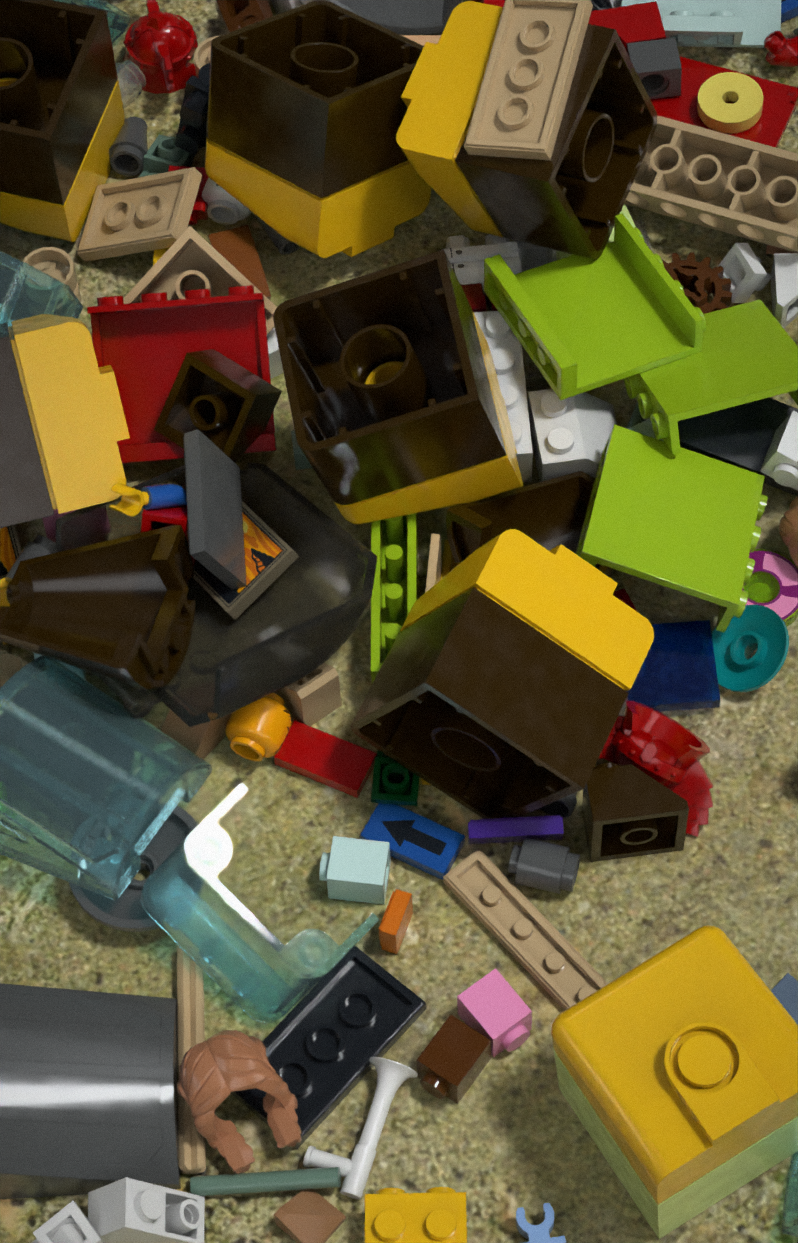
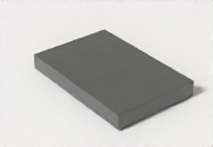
[183,430,247,590]

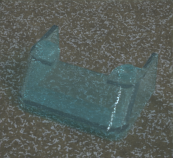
[140,783,380,1024]

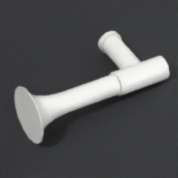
[303,1057,418,1200]

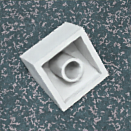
[528,389,617,482]

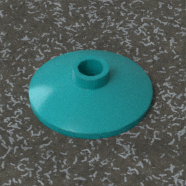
[706,605,789,692]

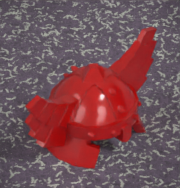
[123,0,198,94]
[599,701,714,837]

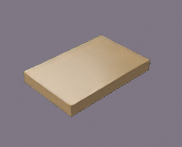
[77,167,202,262]

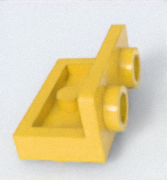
[365,1187,467,1243]

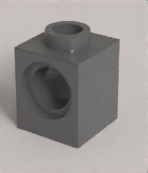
[627,38,682,99]

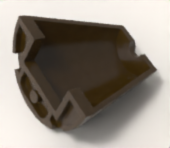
[446,471,613,576]
[0,525,195,690]

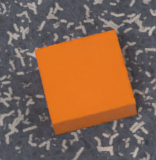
[378,889,413,954]

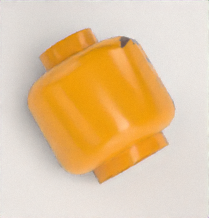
[225,690,293,762]

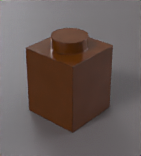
[417,1015,491,1104]

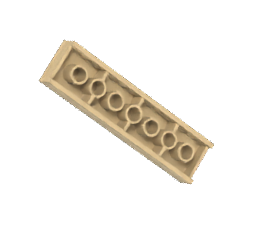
[625,115,798,253]

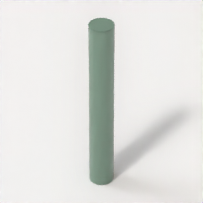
[190,1167,341,1196]

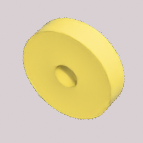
[697,72,763,134]

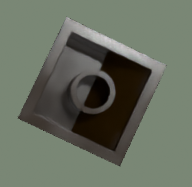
[154,349,282,462]
[582,763,689,862]

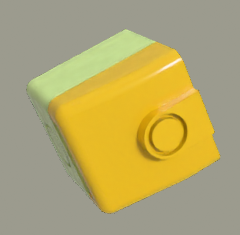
[551,925,798,1239]

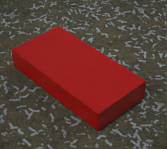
[274,720,377,798]

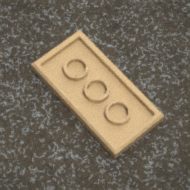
[464,0,593,161]

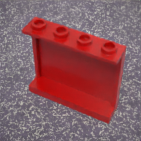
[87,285,277,463]

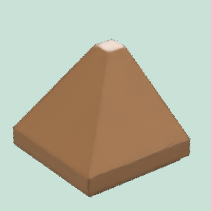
[274,1189,346,1243]

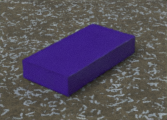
[468,815,564,844]

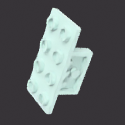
[621,0,781,48]

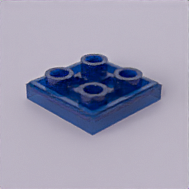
[626,620,720,712]

